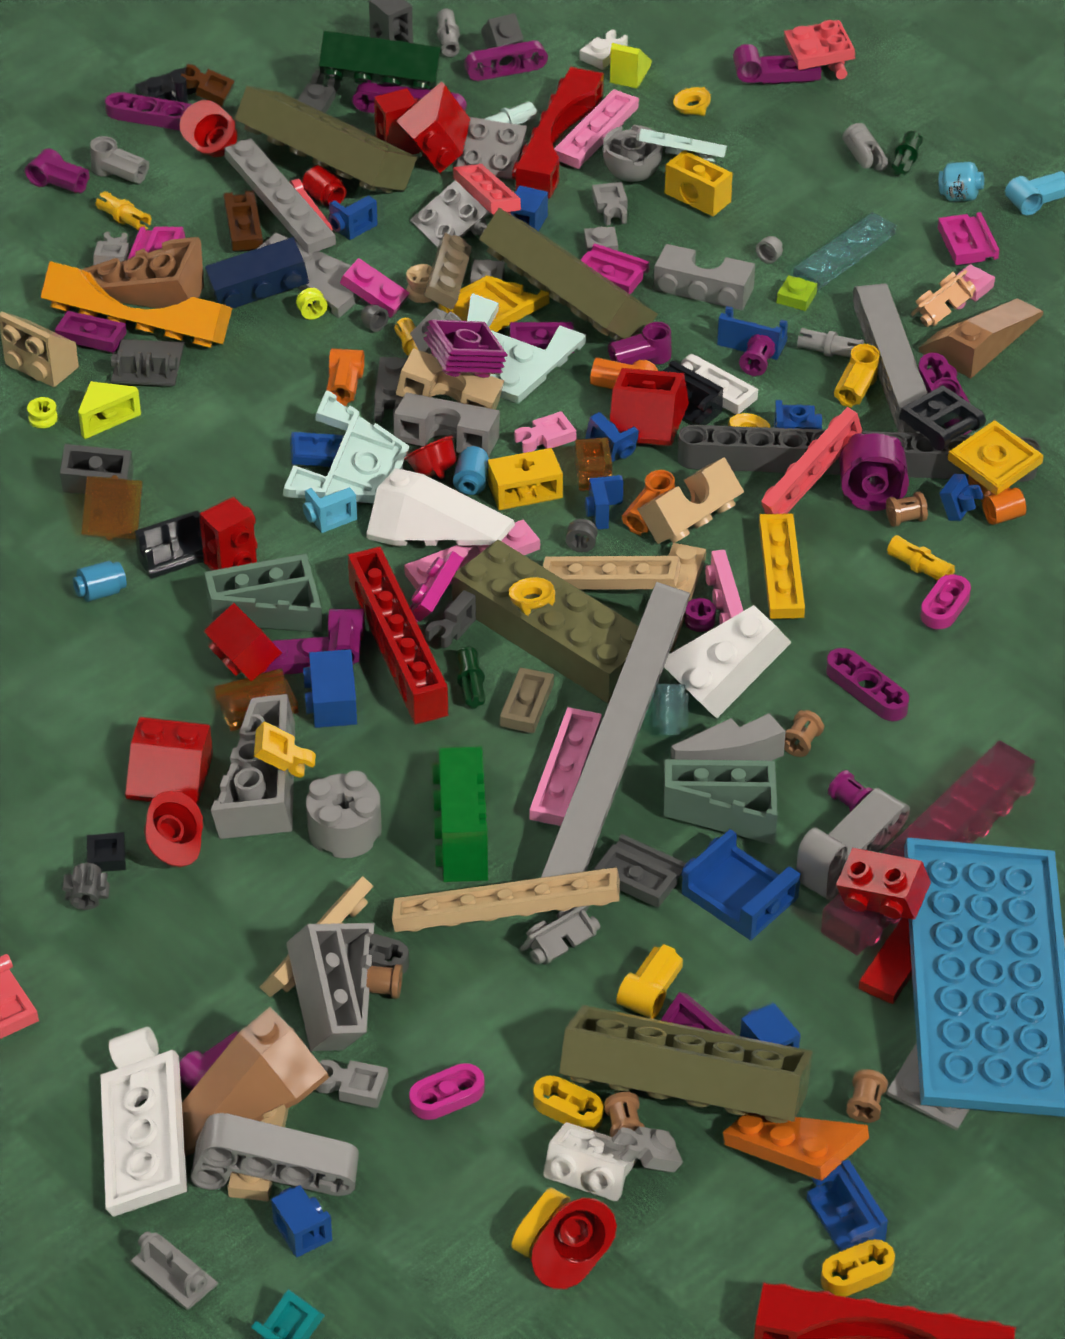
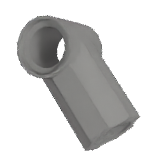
[90,136,149,184]

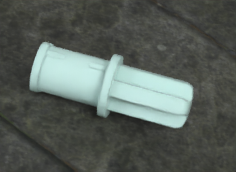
[484,102,537,125]

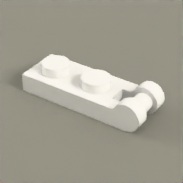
[681,354,758,414]

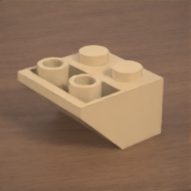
[0,312,79,387]

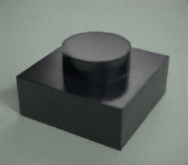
[87,832,126,872]

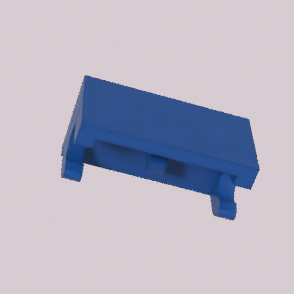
[717,306,788,360]
[807,1159,888,1252]

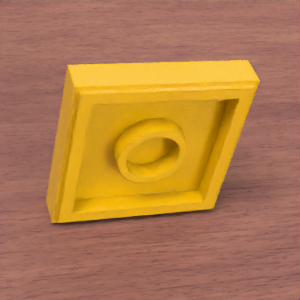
[948,420,1044,496]

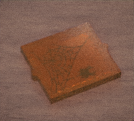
[81,475,143,541]

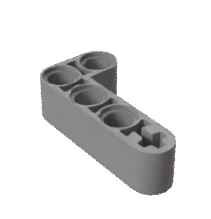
[796,788,910,900]
[191,1113,359,1196]

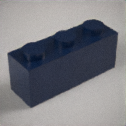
[205,237,309,309]

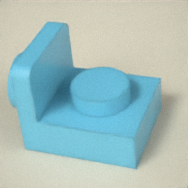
[302,487,357,533]

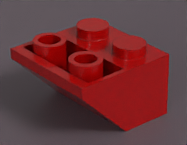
[609,368,689,446]

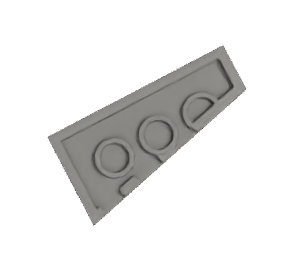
[257,233,361,318]

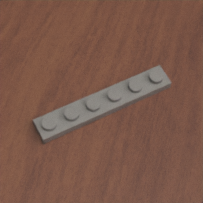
[224,138,336,254]

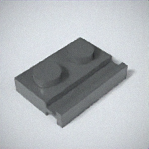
[594,834,686,908]

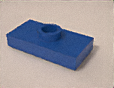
[290,432,344,467]

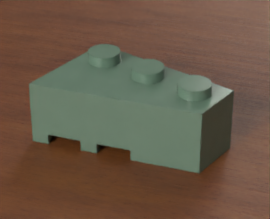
[204,554,322,632]
[663,759,778,845]

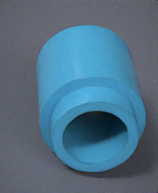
[453,446,489,495]
[73,560,127,602]

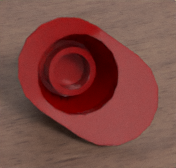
[179,100,238,158]
[404,435,456,479]
[144,790,203,867]
[531,1198,617,1289]

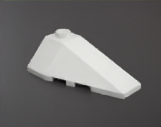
[366,468,515,546]

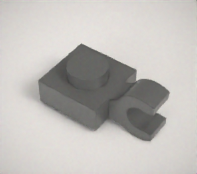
[426,590,476,648]

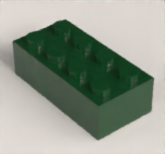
[319,30,441,90]

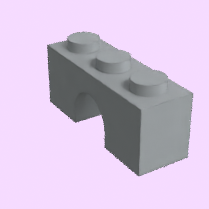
[654,244,755,311]
[394,392,500,457]

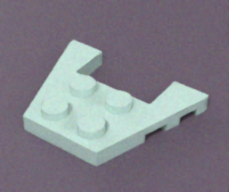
[629,127,726,162]
[467,293,586,404]
[282,390,410,503]

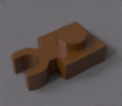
[181,64,235,106]

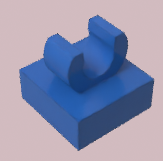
[939,474,984,521]

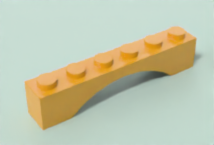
[40,261,232,348]

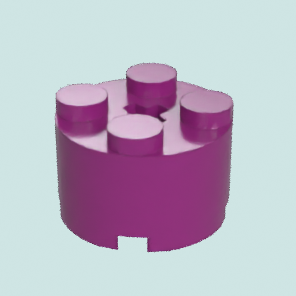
[839,433,909,511]

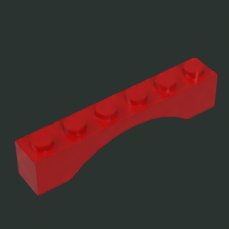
[512,67,604,199]
[754,1282,1016,1339]

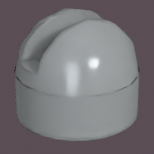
[756,236,783,263]

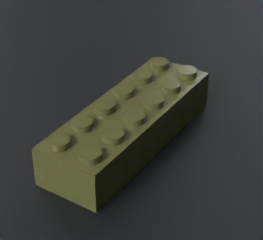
[235,86,417,193]
[479,208,658,341]
[452,539,639,704]
[559,1005,813,1123]

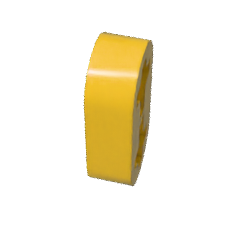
[533,1075,603,1131]
[511,1187,571,1259]
[820,1239,895,1297]

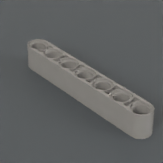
[853,283,928,433]

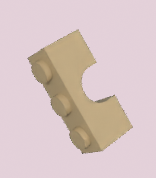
[396,348,504,410]
[638,457,744,544]

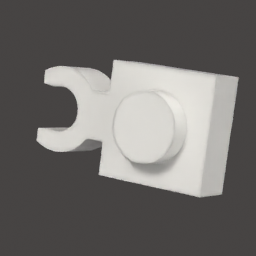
[580,30,628,70]

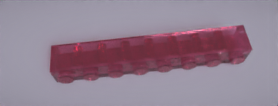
[821,740,1036,956]

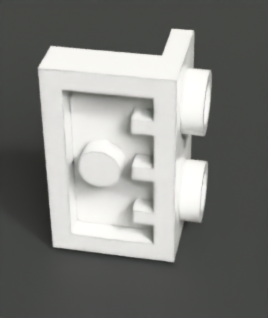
[543,1122,638,1201]

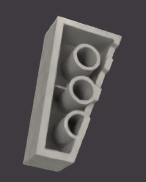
[211,694,295,839]

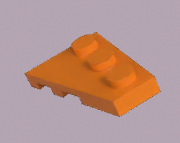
[723,1113,869,1181]

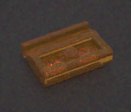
[214,668,298,731]

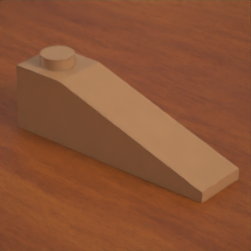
[82,237,204,309]
[919,298,1043,378]
[182,1007,329,1157]

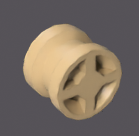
[406,264,433,303]

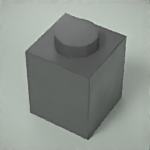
[481,13,524,49]

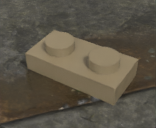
[500,667,554,734]

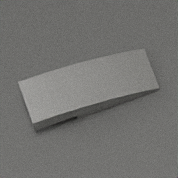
[671,714,786,761]

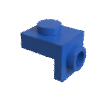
[585,475,623,530]

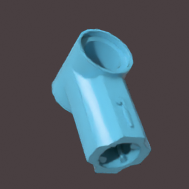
[1005,171,1065,216]

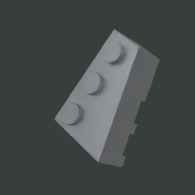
[286,923,375,1051]

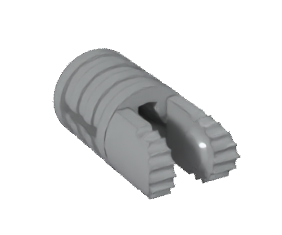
[843,123,888,171]

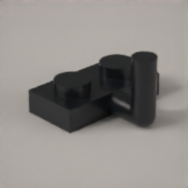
[135,67,197,103]

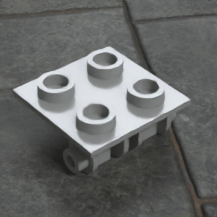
[456,117,527,180]
[410,180,489,248]

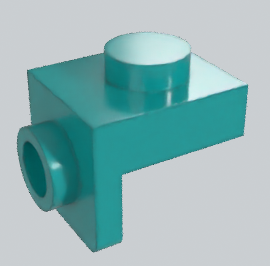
[251,1289,325,1339]

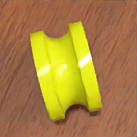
[296,288,328,320]
[27,397,58,429]

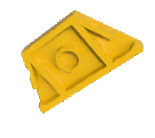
[439,275,549,332]

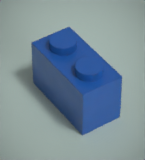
[303,649,357,728]

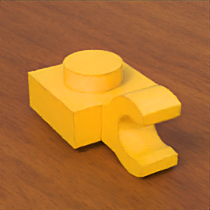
[254,721,316,778]

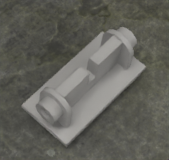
[520,905,600,965]
[130,1231,218,1311]

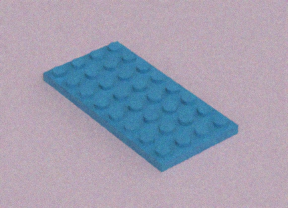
[904,838,1065,1117]

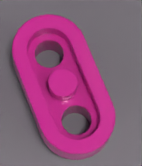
[920,574,971,629]
[409,1063,485,1120]

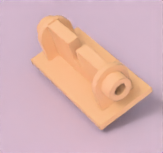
[911,270,976,327]

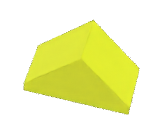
[610,43,652,89]
[78,381,141,439]

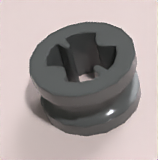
[566,519,598,552]

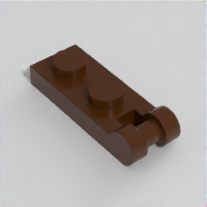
[223,190,263,251]

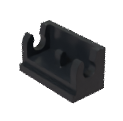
[663,360,723,425]
[135,510,204,579]

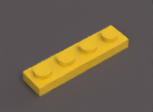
[759,514,805,619]

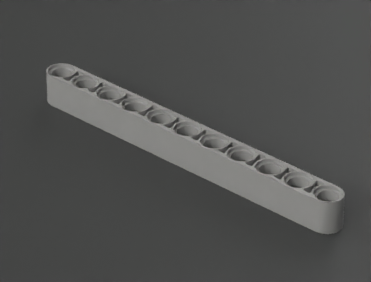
[541,582,690,878]

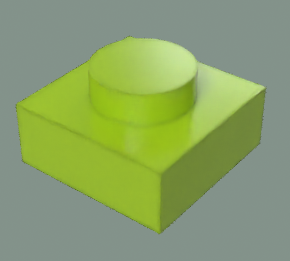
[777,275,818,311]

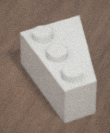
[664,605,791,718]

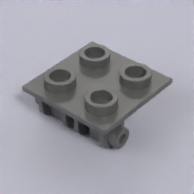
[111,339,184,386]

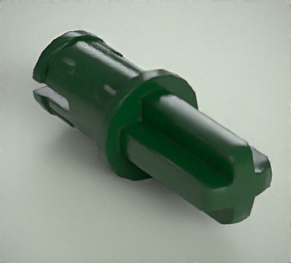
[891,131,923,176]
[456,646,485,709]

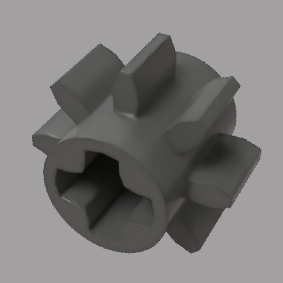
[62,863,110,910]

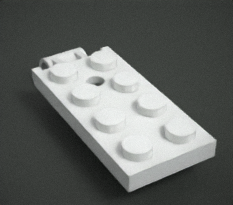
[101,1026,187,1217]

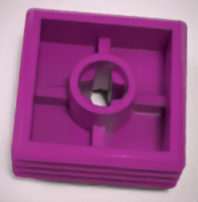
[423,319,508,378]

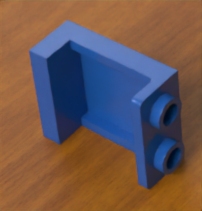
[682,829,801,941]

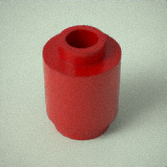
[302,165,346,206]

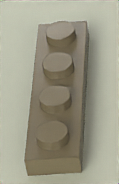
[424,233,472,310]

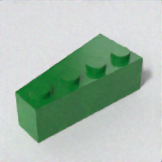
[432,746,488,882]

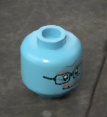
[938,162,984,202]

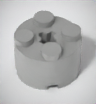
[306,771,382,858]

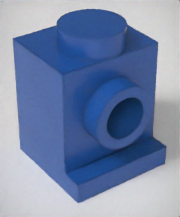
[774,400,822,430]
[271,1185,333,1258]

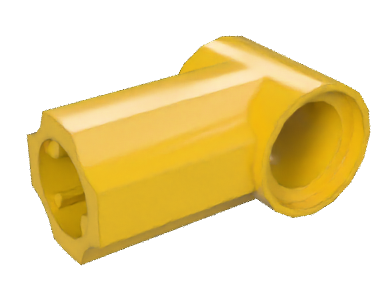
[834,344,880,408]
[616,944,683,1019]

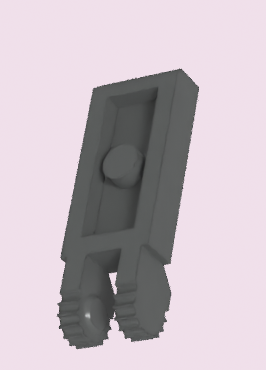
[298,69,341,113]
[374,357,408,422]

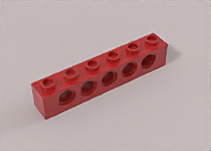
[348,546,448,725]

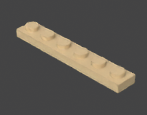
[392,867,620,932]

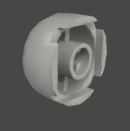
[603,125,663,182]

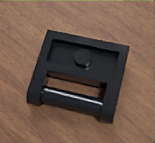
[899,385,986,450]

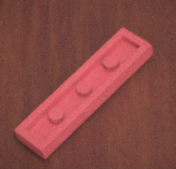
[453,164,521,215]
[761,407,863,514]

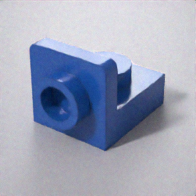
[329,195,378,240]
[585,412,639,464]

